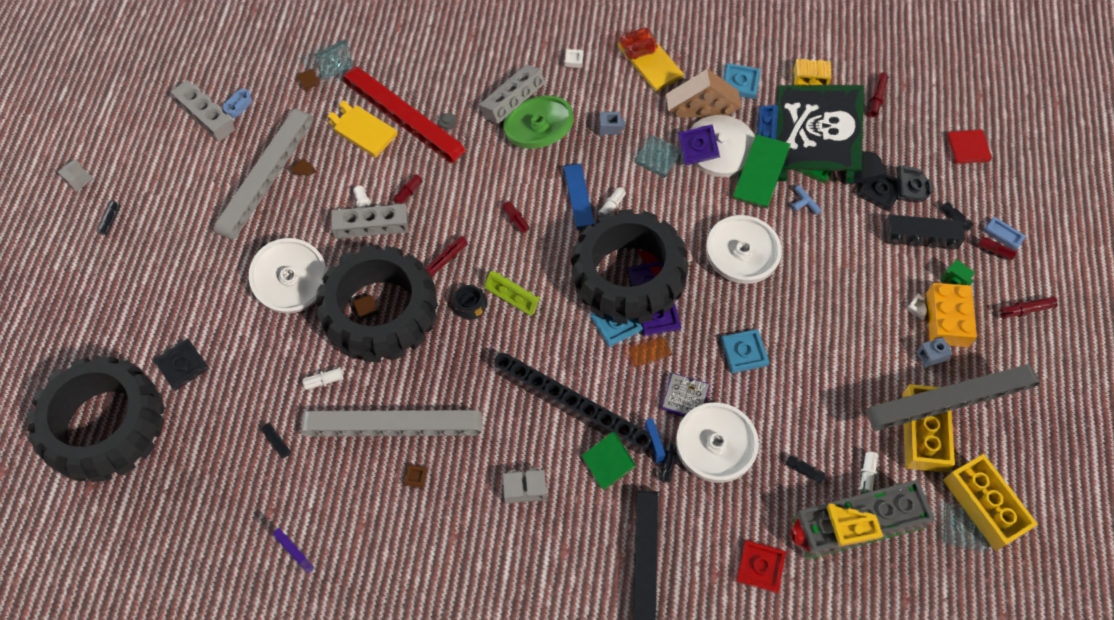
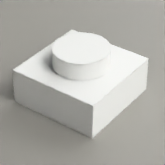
[565,49,583,68]

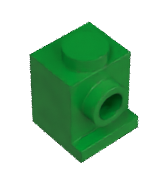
[940,259,976,286]

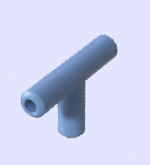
[792,185,821,215]

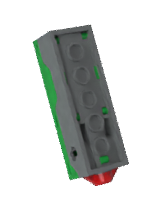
[791,480,935,560]

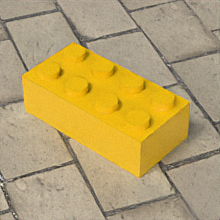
[903,384,955,473]
[943,454,1038,552]

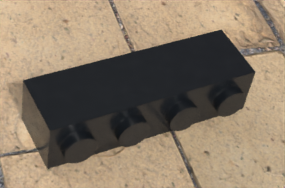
[884,214,965,250]

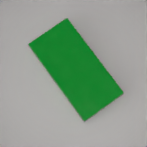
[733,134,791,209]

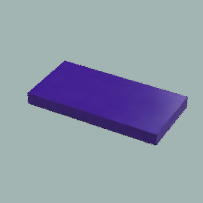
[626,262,681,336]

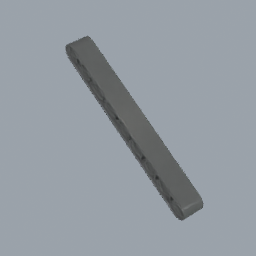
[865,364,1040,431]

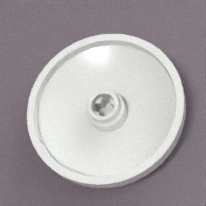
[691,115,755,177]
[706,215,782,284]
[249,238,327,313]
[676,403,759,483]

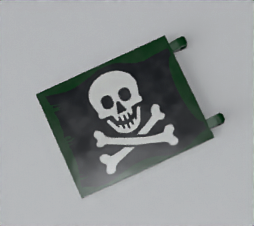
[776,85,864,183]

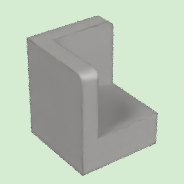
[58,159,93,192]

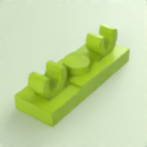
[484,270,540,316]

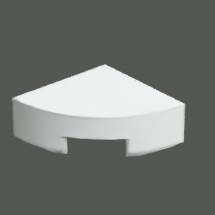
[907,294,927,320]

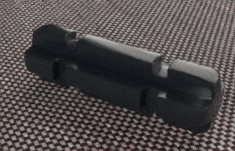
[98,201,121,236]
[941,202,974,231]
[261,423,291,458]
[660,443,677,483]
[786,455,826,483]

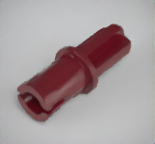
[393,174,423,204]
[502,201,530,234]
[977,236,1017,260]

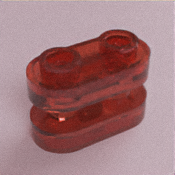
[619,27,658,60]

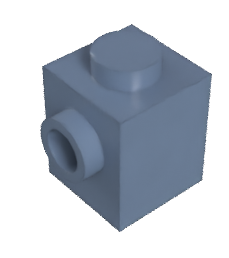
[917,337,952,369]

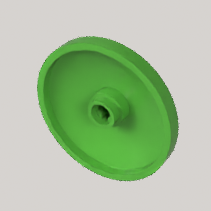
[504,95,574,149]

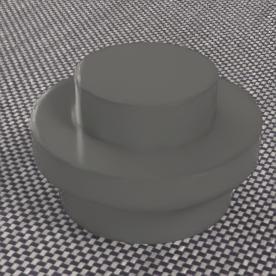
[439,113,457,130]

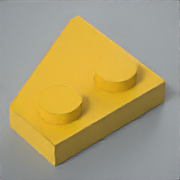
[827,504,883,547]

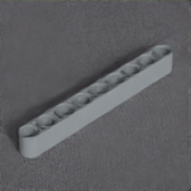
[214,108,313,240]
[301,410,482,437]

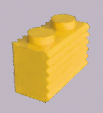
[793,59,831,85]

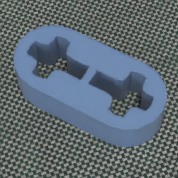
[223,89,252,118]

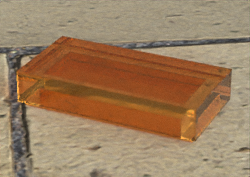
[628,337,672,368]

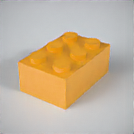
[926,283,977,347]

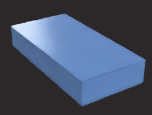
[983,216,1026,251]

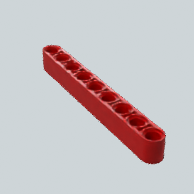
[342,66,465,164]

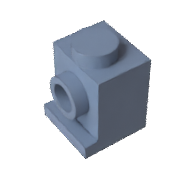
[599,112,625,137]

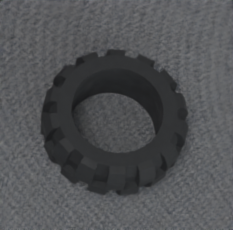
[571,209,689,325]
[316,245,438,362]
[28,356,165,483]

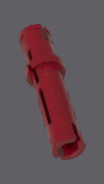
[867,72,889,118]
[425,236,468,277]
[999,296,1058,319]

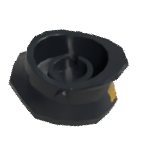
[452,285,488,320]

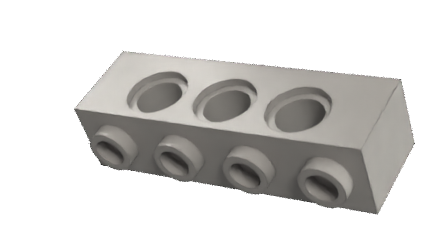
[479,64,545,124]
[170,80,235,142]
[332,204,409,239]

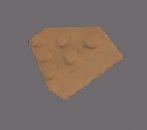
[666,69,742,118]

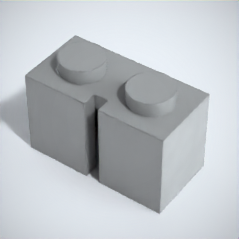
[503,468,547,504]

